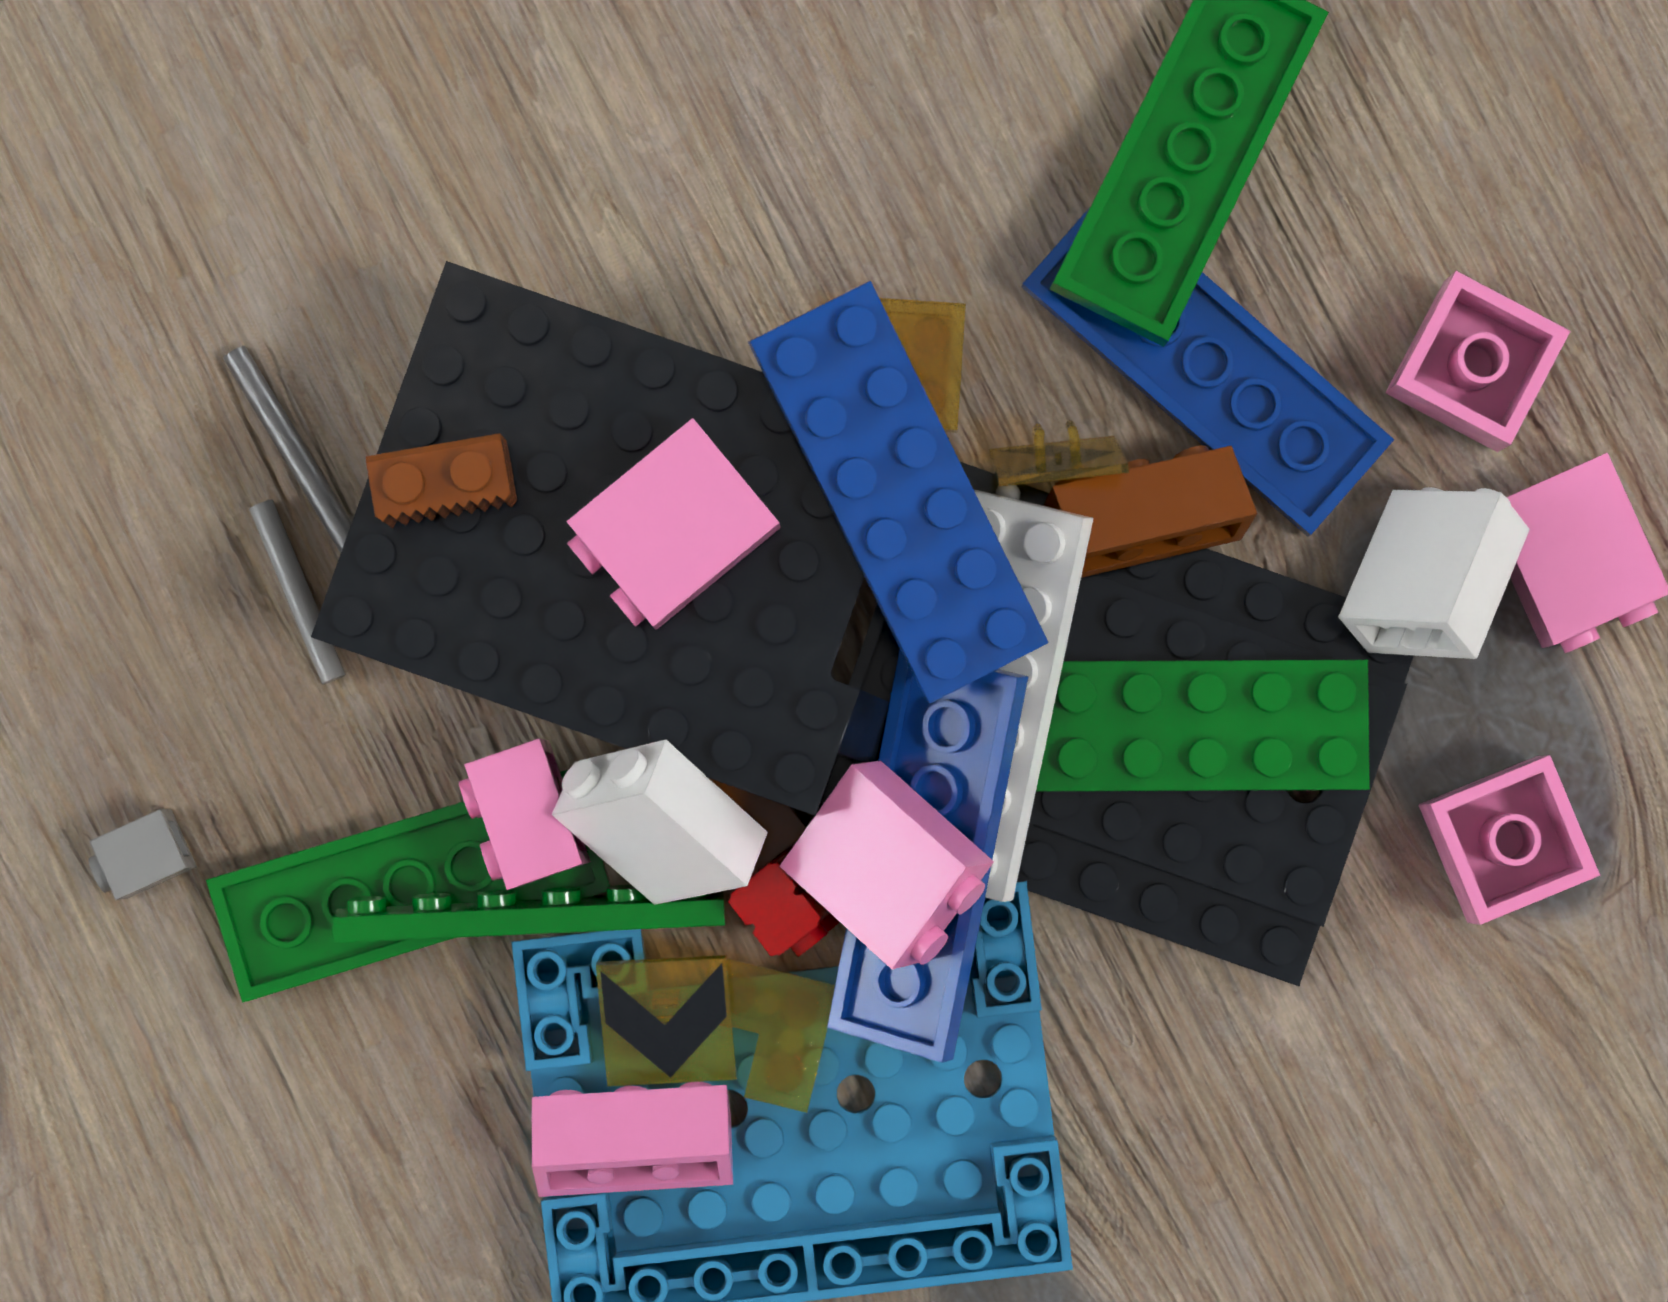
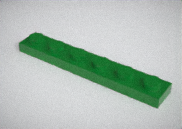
[332,884,725,943]

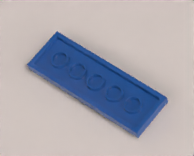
[1021,207,1395,537]
[748,281,1049,703]
[827,649,1029,1063]

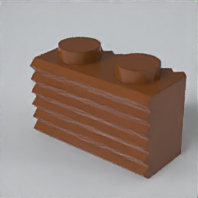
[366,433,517,528]

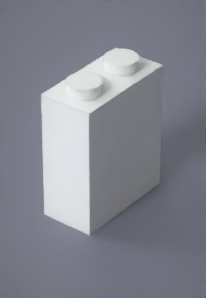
[1338,487,1530,659]
[552,740,768,905]

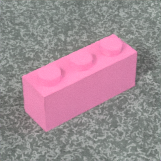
[532,1081,733,1197]

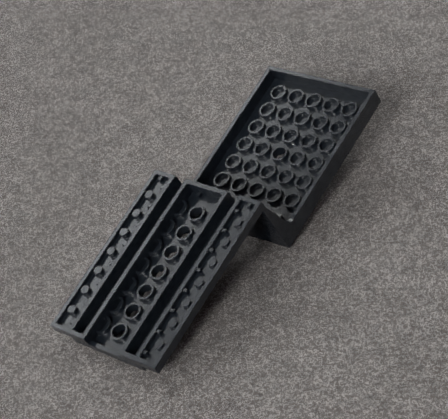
[311,261,1414,986]

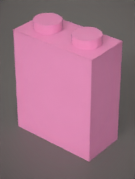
[566,418,780,630]
[1507,453,1668,653]
[780,761,994,969]

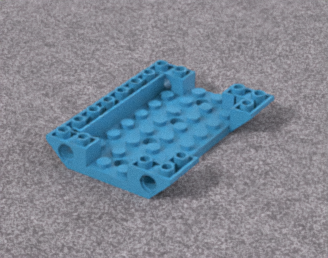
[511,881,1073,1302]

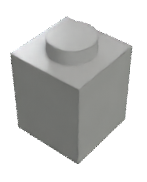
[88,809,197,900]

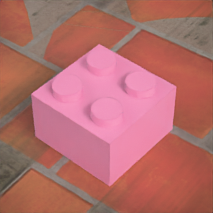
[1385,271,1570,452]
[459,738,591,890]
[1418,755,1600,925]

